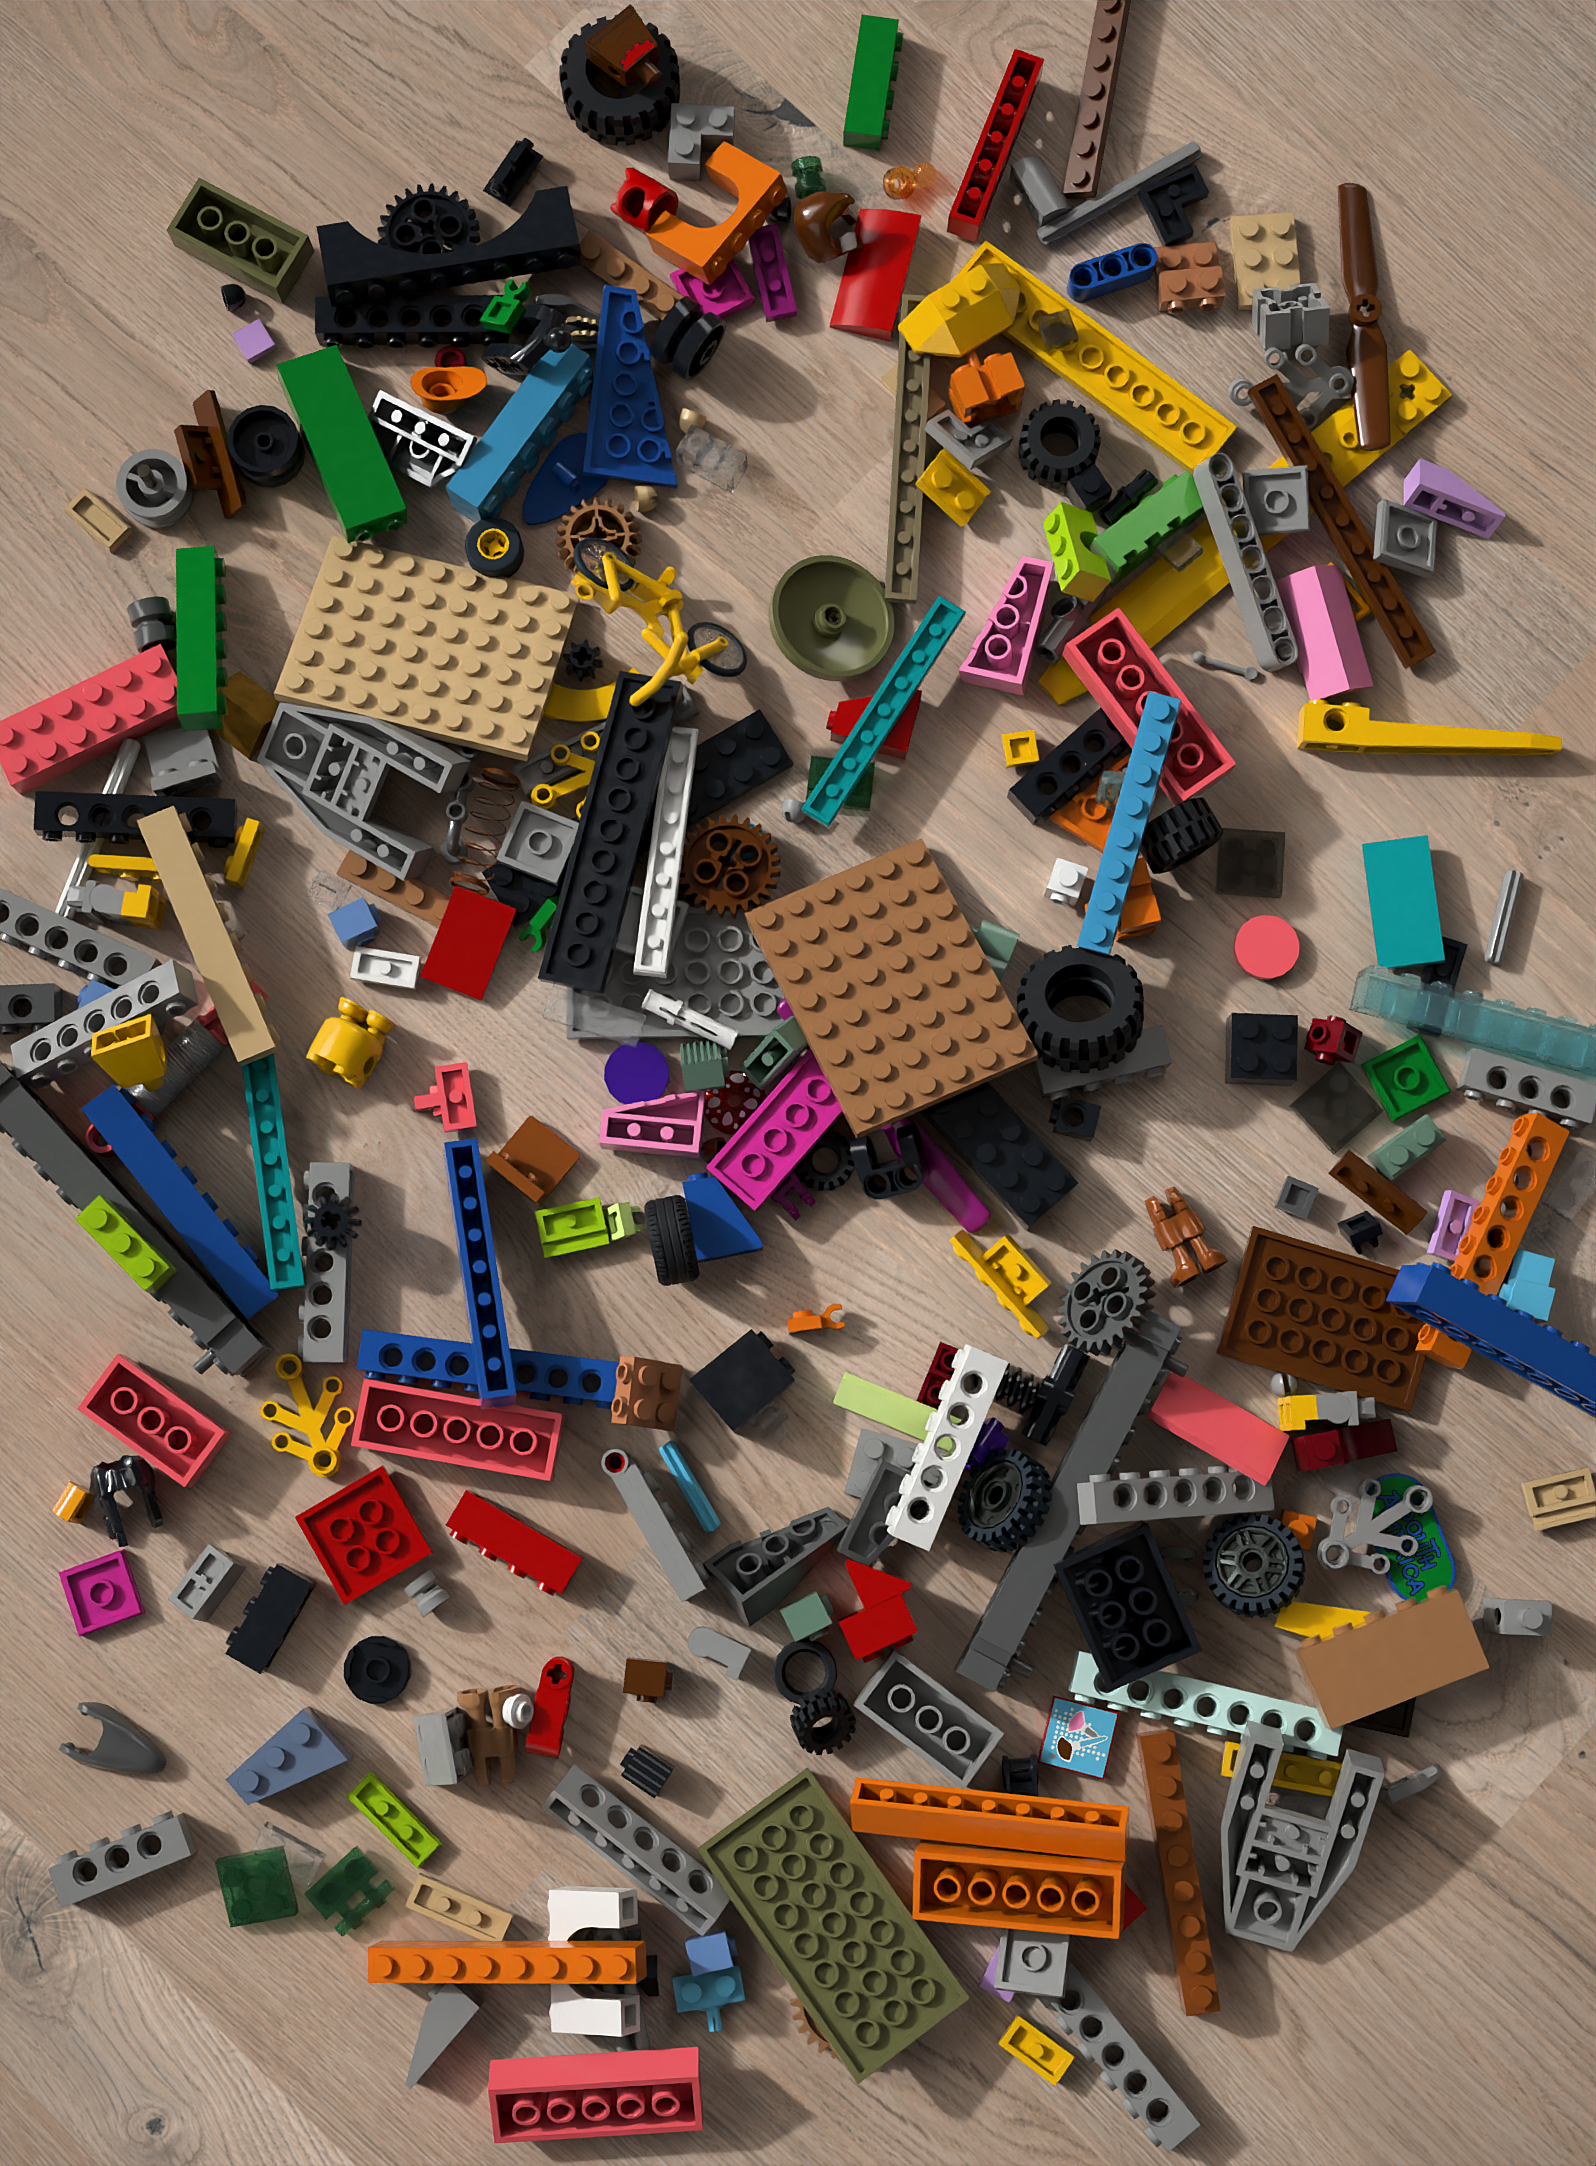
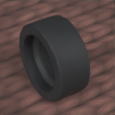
[773,1639,837,1705]

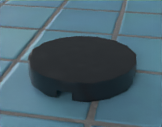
[344,1636,411,1704]

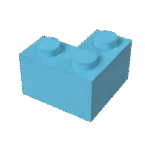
[1496,1249,1555,1324]

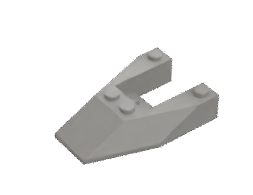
[257,702,470,881]
[1221,1720,1385,1952]

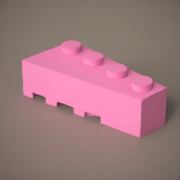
[959,556,1055,696]

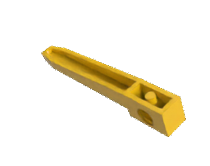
[1297,699,1562,756]

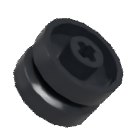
[649,296,726,381]
[227,405,305,488]

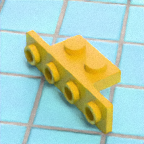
[950,1229,1052,1340]

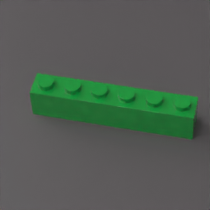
[176,545,228,732]

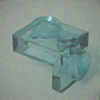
[1096,768,1127,812]

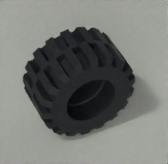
[1018,399,1101,489]
[1140,797,1224,874]

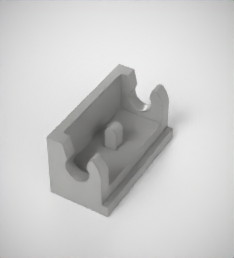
[168,1544,247,1622]

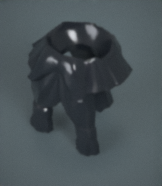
[89,1455,163,1547]

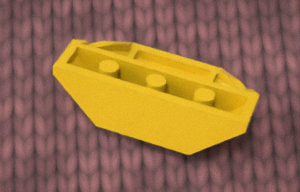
[898,263,1021,358]

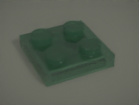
[215,1846,299,1928]

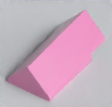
[1276,565,1373,700]

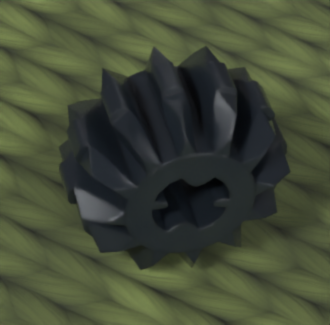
[304,1193,362,1251]

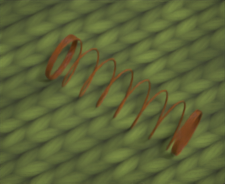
[450,768,520,895]

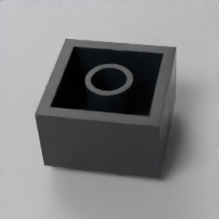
[1225,1013,1298,1086]

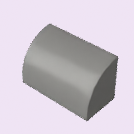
[1009,156,1072,228]

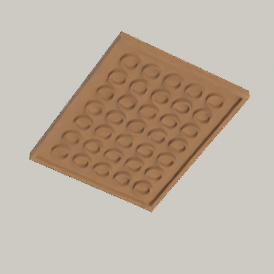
[744,838,1038,1138]

